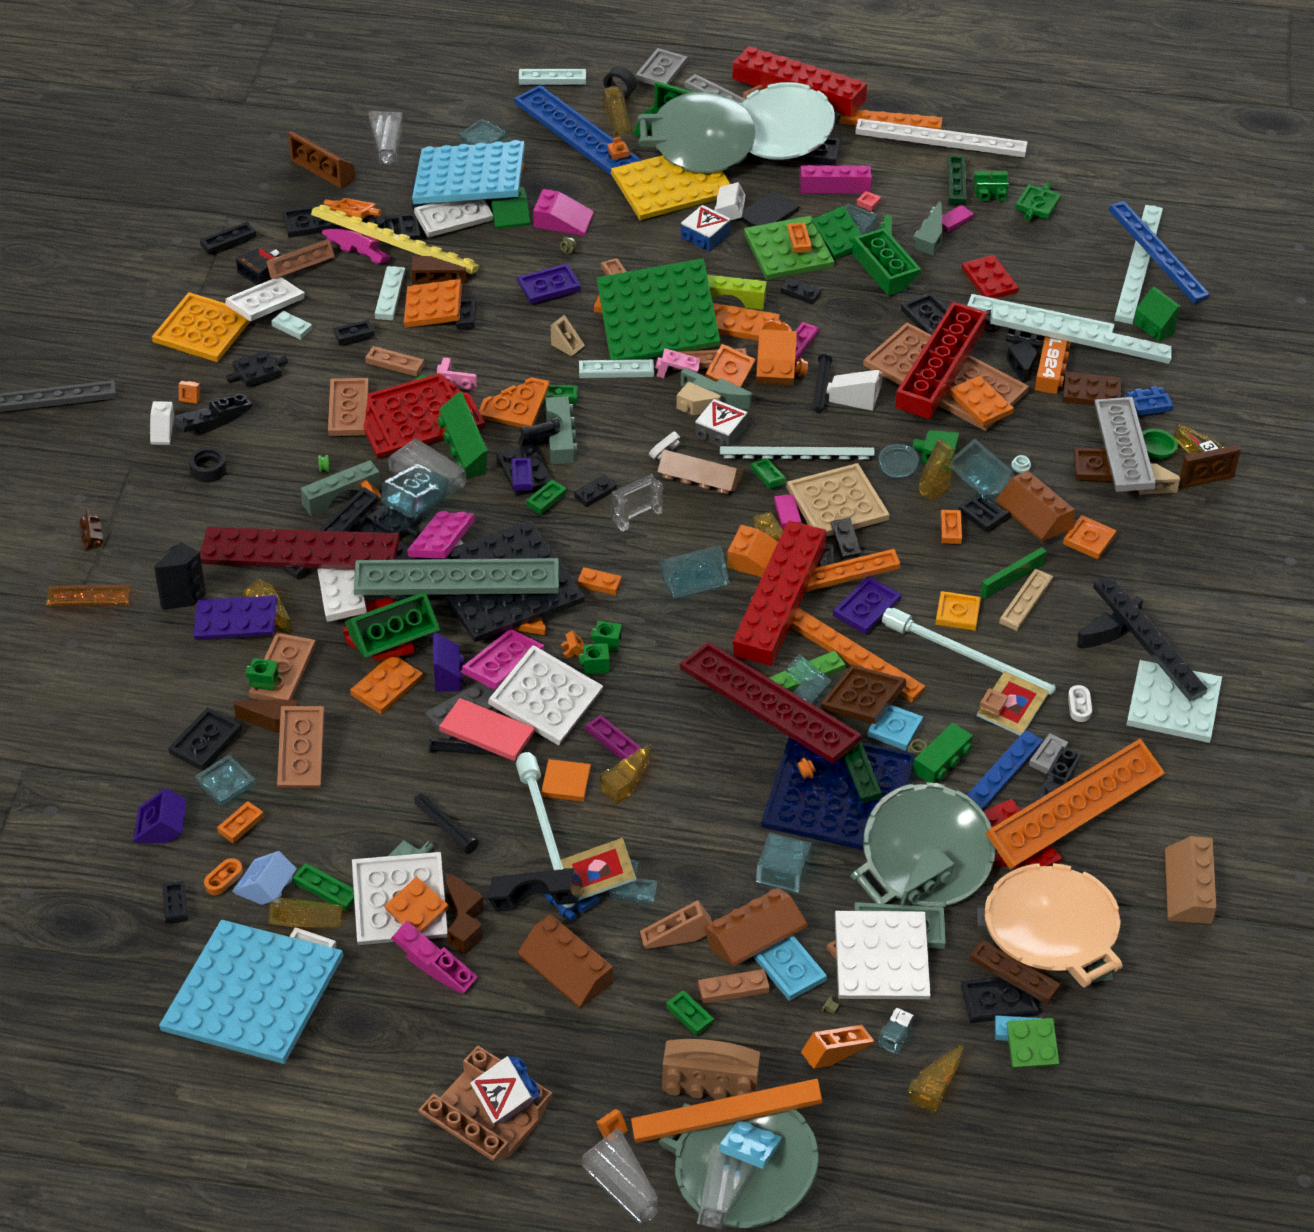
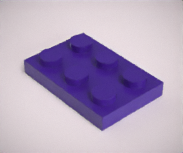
[517,263,581,304]
[833,576,901,635]

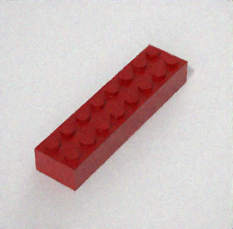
[732,47,867,117]
[895,302,987,419]
[733,520,826,666]

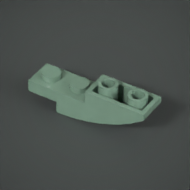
[681,368,752,409]

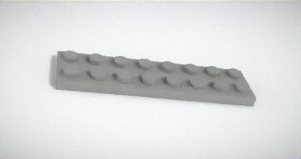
[1095,397,1155,492]

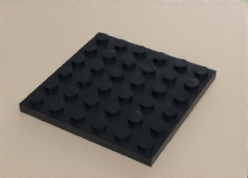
[423,520,585,643]

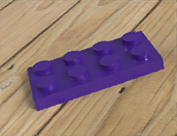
[193,595,278,640]

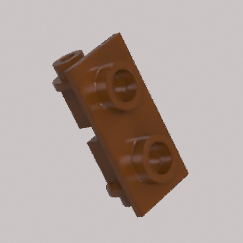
[79,509,103,551]

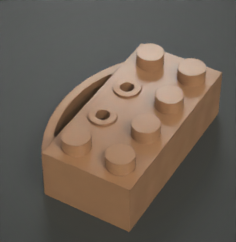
[662,1039,760,1100]

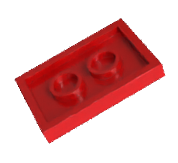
[962,255,1019,299]

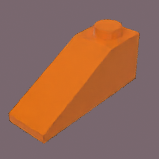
[801,1025,875,1069]

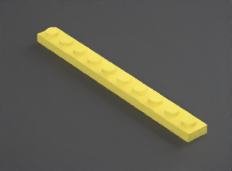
[311,205,479,274]

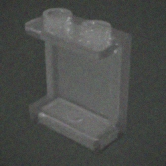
[612,474,663,532]

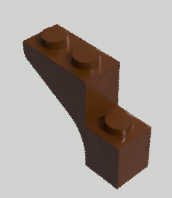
[445,874,484,955]

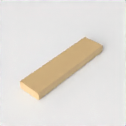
[999,569,1053,631]

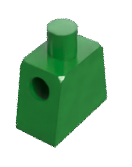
[912,430,959,471]

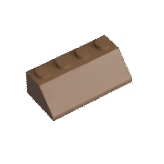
[657,449,744,494]
[1165,836,1216,924]

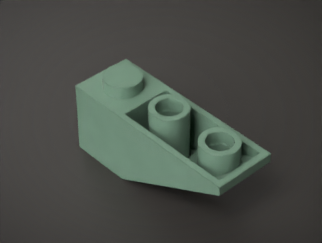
[913,201,942,256]
[901,847,954,906]

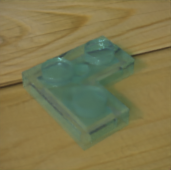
[785,654,831,704]
[610,859,657,904]

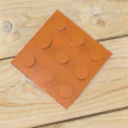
[404,279,462,328]

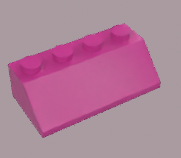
[799,165,871,193]

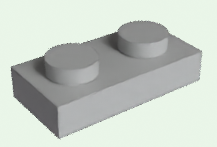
[1029,733,1068,774]

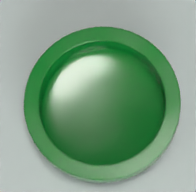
[1142,429,1178,460]

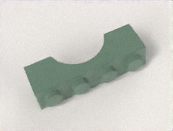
[546,397,577,464]
[300,460,381,516]

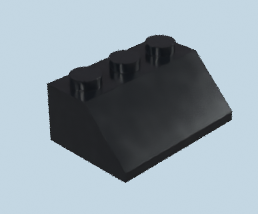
[154,542,206,610]

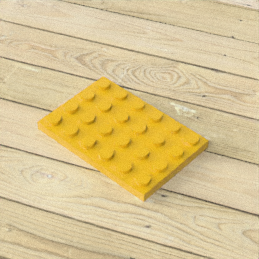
[611,155,730,220]

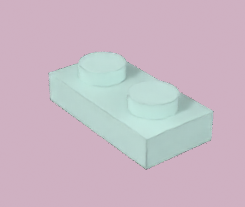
[272,311,312,340]

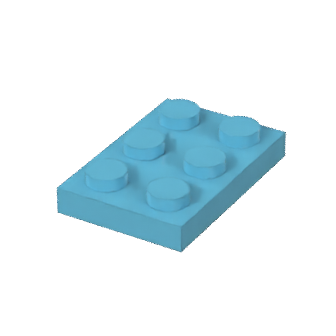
[752,935,827,1001]

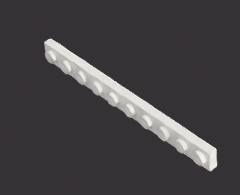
[856,119,1027,157]

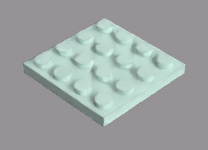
[1127,660,1222,743]

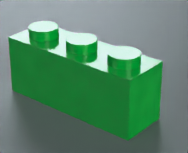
[913,722,973,783]

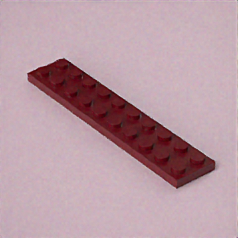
[200,527,400,570]
[680,641,862,764]

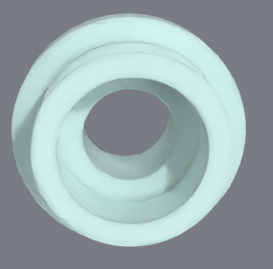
[1011,455,1031,473]

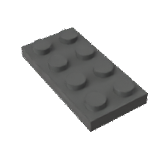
[425,682,503,740]

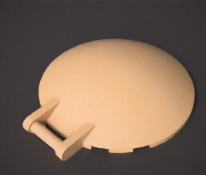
[985,863,1122,988]

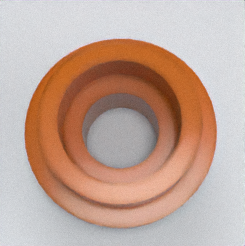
[794,358,808,377]
[797,758,815,779]

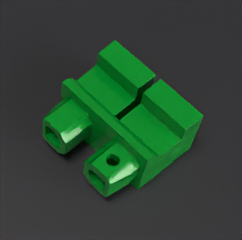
[973,171,1009,201]

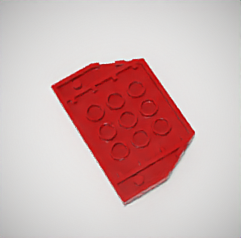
[364,374,485,459]

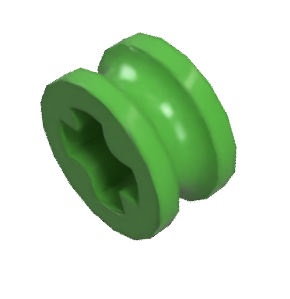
[318,455,329,472]

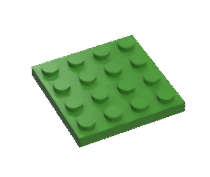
[744,216,834,280]

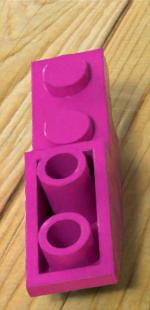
[322,229,391,265]
[391,920,478,994]

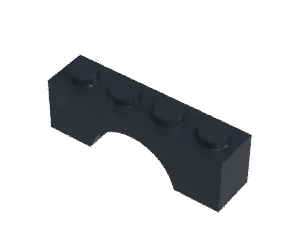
[488,868,582,912]

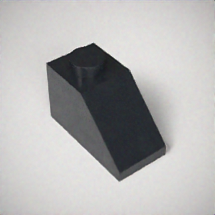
[1006,341,1037,383]

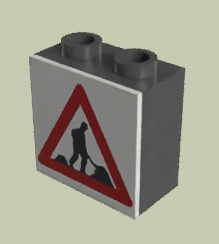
[695,399,747,447]

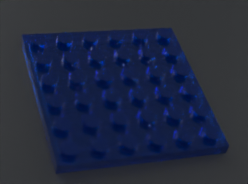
[761,737,916,851]

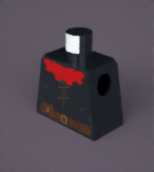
[236,248,281,285]

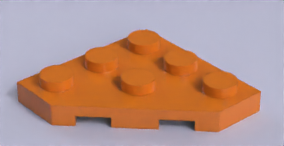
[479,377,550,428]

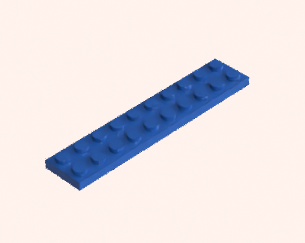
[514,85,642,177]

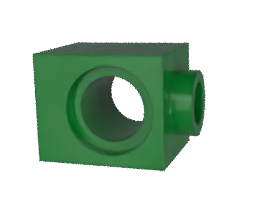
[591,621,622,653]
[579,644,609,674]
[245,658,279,691]

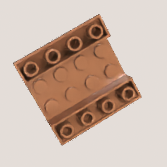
[418,1046,552,1161]

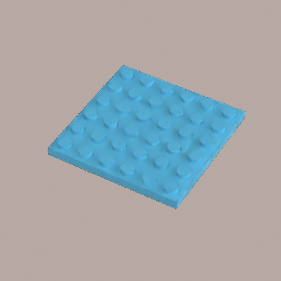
[412,140,525,204]
[159,920,344,1064]

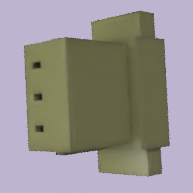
[821,996,839,1014]

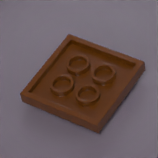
[821,665,907,724]

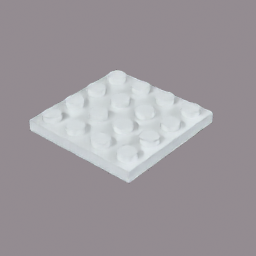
[488,645,603,745]
[352,852,447,945]
[835,911,930,999]

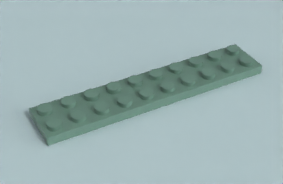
[354,558,559,595]

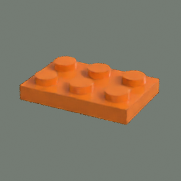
[949,375,1014,427]
[350,657,423,715]

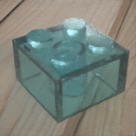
[756,832,811,892]

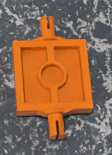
[324,198,382,219]

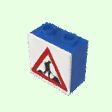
[681,205,731,252]
[470,1056,541,1124]

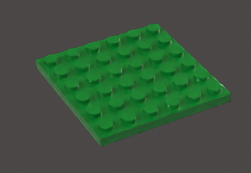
[596,258,721,360]

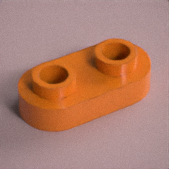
[204,858,243,895]

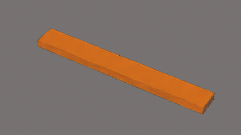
[631,1079,823,1143]

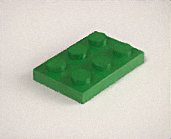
[812,206,862,259]

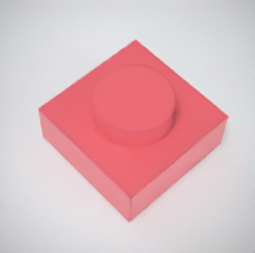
[857,191,881,212]

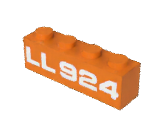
[1035,336,1071,394]

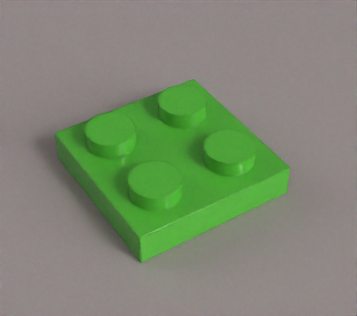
[1006,1018,1059,1069]

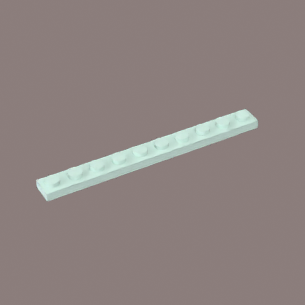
[1114,205,1163,324]
[990,306,1171,364]

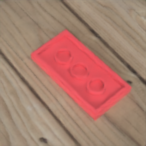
[439,698,534,761]

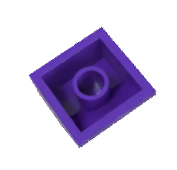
[433,633,464,692]
[133,788,186,843]

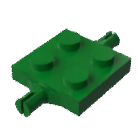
[1015,181,1061,221]

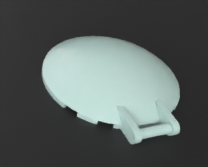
[739,82,835,159]

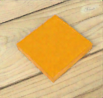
[935,591,981,631]

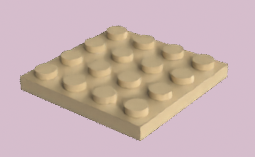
[786,463,890,537]

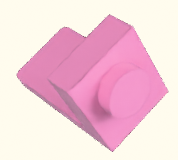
[655,349,700,378]
[437,358,477,390]

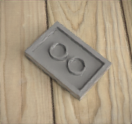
[636,48,687,86]

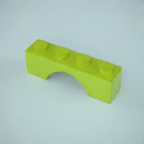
[707,275,767,310]

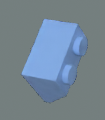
[232,851,297,905]

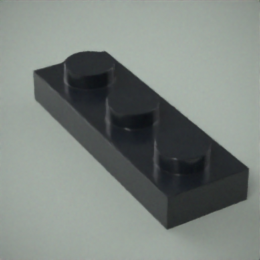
[200,222,257,255]

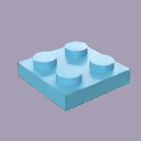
[867,705,923,751]
[719,1121,782,1169]

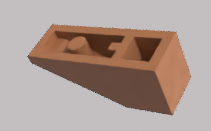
[640,900,712,949]

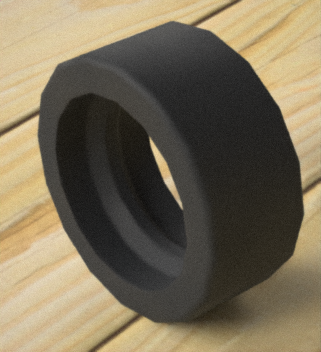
[603,66,637,100]
[189,447,227,482]

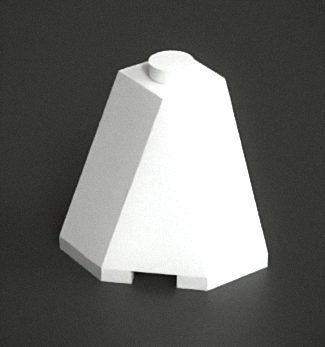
[827,370,883,411]

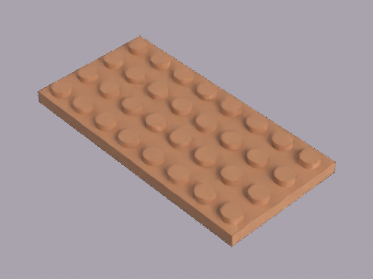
[863,322,1029,431]

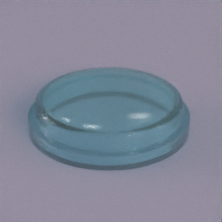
[878,444,919,478]

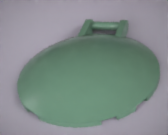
[638,92,755,173]
[850,782,995,907]
[658,1103,819,1228]

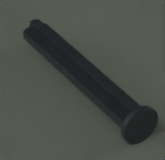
[813,353,833,413]
[429,736,500,756]
[414,793,479,854]

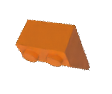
[756,329,797,386]
[727,525,778,577]

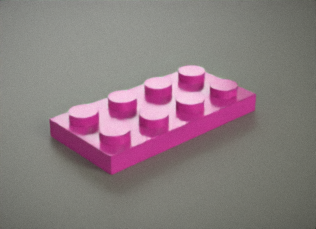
[407,511,475,559]
[462,629,544,690]

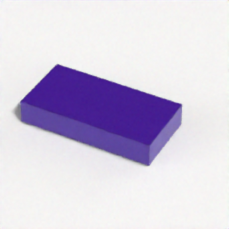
[512,458,533,491]

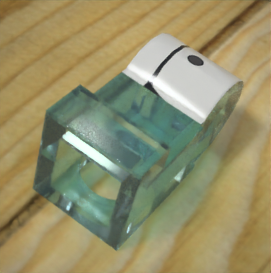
[878,1008,914,1054]

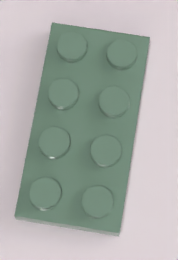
[854,902,946,949]

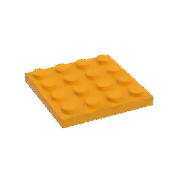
[152,292,250,362]

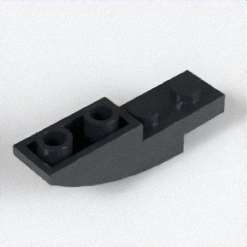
[175,393,252,434]
[1077,596,1143,648]
[1032,746,1082,803]

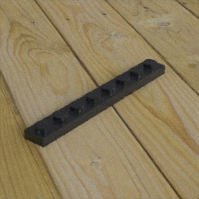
[1093,575,1208,701]

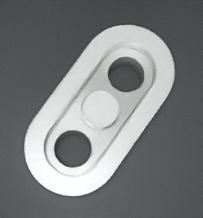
[649,431,680,460]
[1068,685,1092,722]

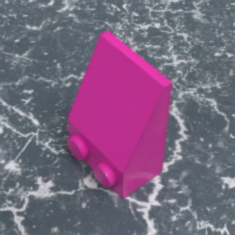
[533,189,594,236]

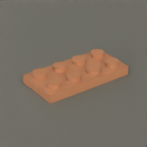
[328,378,369,436]
[249,632,316,700]
[277,706,324,788]

